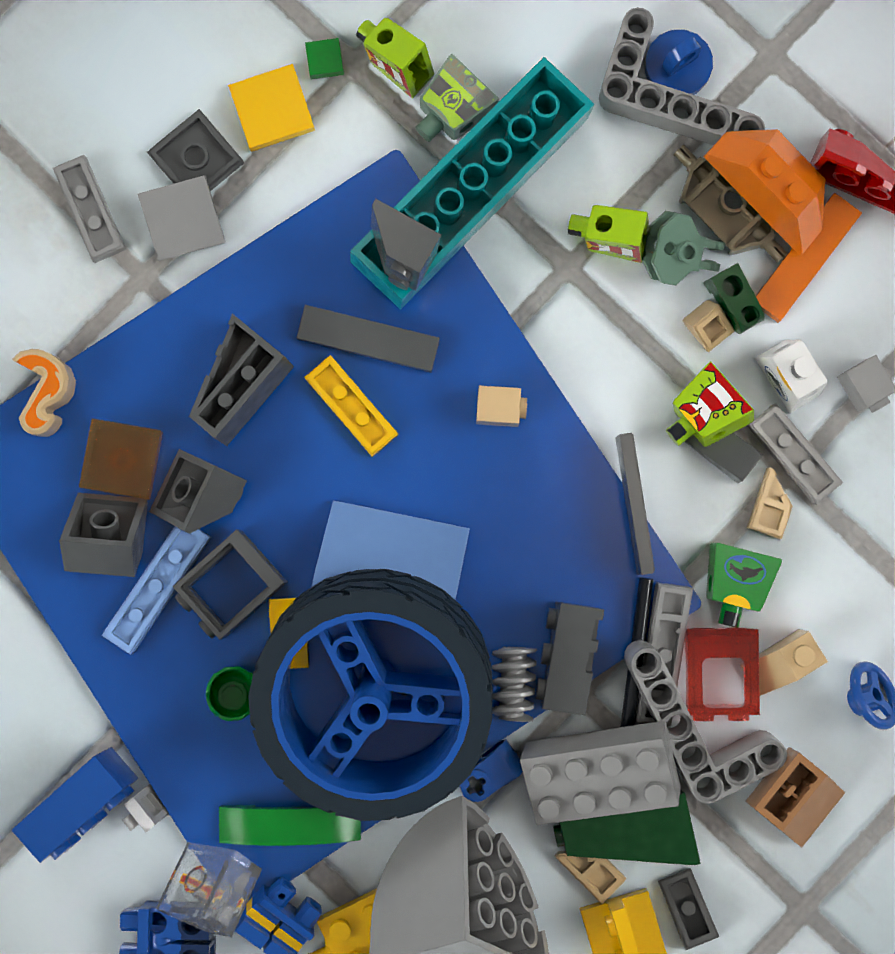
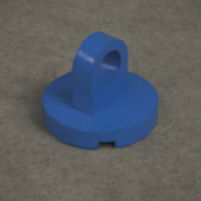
[644,29,713,95]

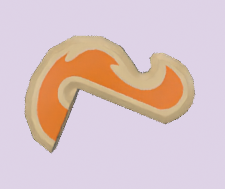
[12,349,76,437]

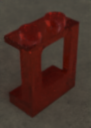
[684,628,760,721]

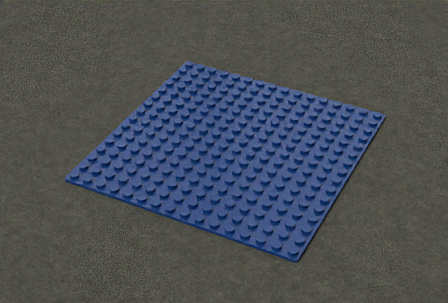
[0,150,701,915]

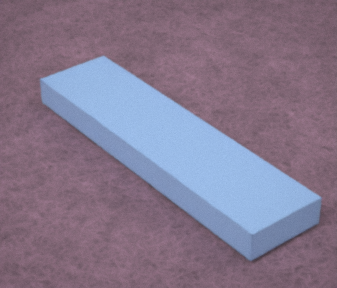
[102,526,211,655]

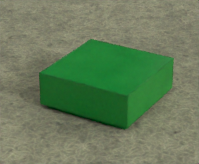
[305,38,344,79]

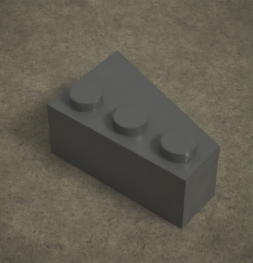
[189,314,294,446]
[535,601,604,715]

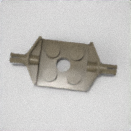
[673,145,788,263]

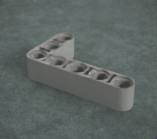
[599,7,765,145]
[624,640,787,804]

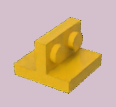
[579,888,667,954]

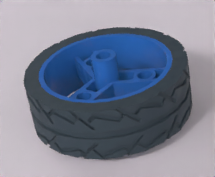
[248,569,493,821]

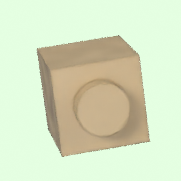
[476,386,527,427]

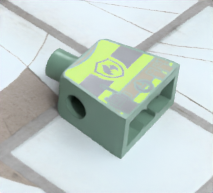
[415,54,499,142]

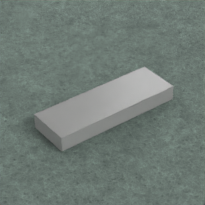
[53,155,126,263]
[747,403,843,505]

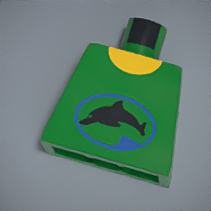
[706,543,782,628]

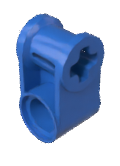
[459,739,523,802]

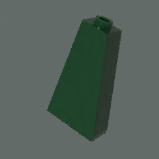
[553,789,701,865]

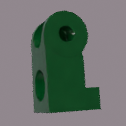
[703,263,765,334]

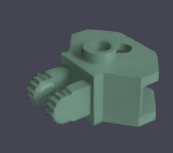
[642,211,725,286]

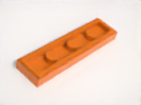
[756,193,862,323]

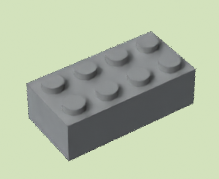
[520,721,681,825]

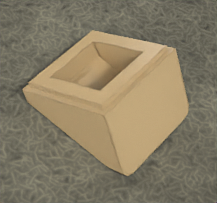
[683,300,735,352]

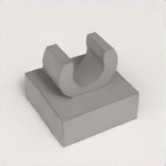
[122,784,169,832]

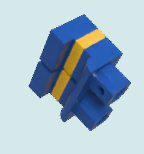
[235,877,322,954]

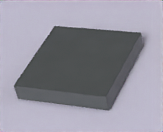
[147,109,244,191]

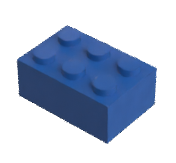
[12,747,138,863]

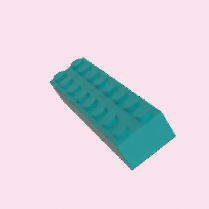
[350,57,595,310]

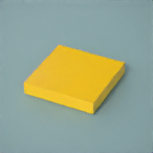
[228,64,315,152]

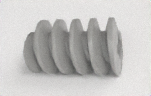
[491,647,537,722]

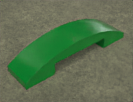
[219,805,361,846]

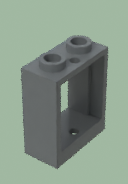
[172,529,288,640]

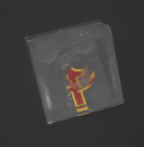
[156,842,262,938]

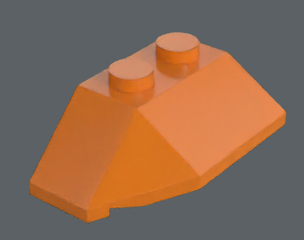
[703,129,825,255]

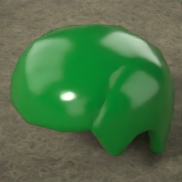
[206,666,253,721]

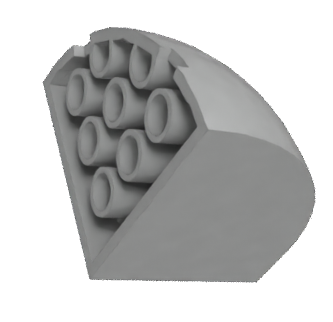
[369,796,549,954]

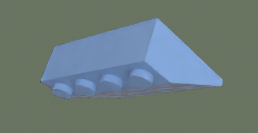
[312,500,470,600]

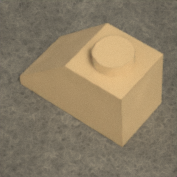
[740,629,828,696]

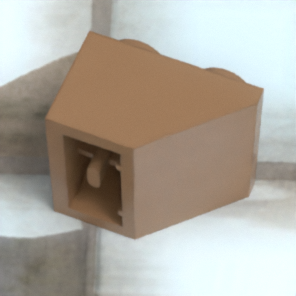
[745,747,845,848]

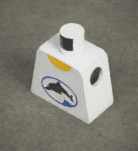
[755,339,828,414]

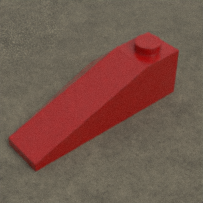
[810,128,895,214]

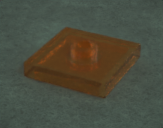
[79,418,163,500]

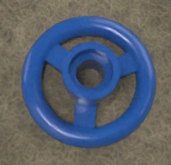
[847,661,895,730]

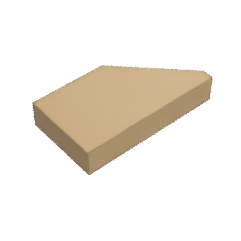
[747,467,793,539]
[555,851,626,904]

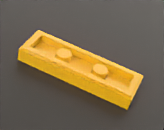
[304,355,399,457]

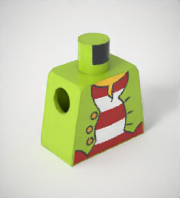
[356,18,435,99]
[568,205,649,263]
[666,362,754,447]

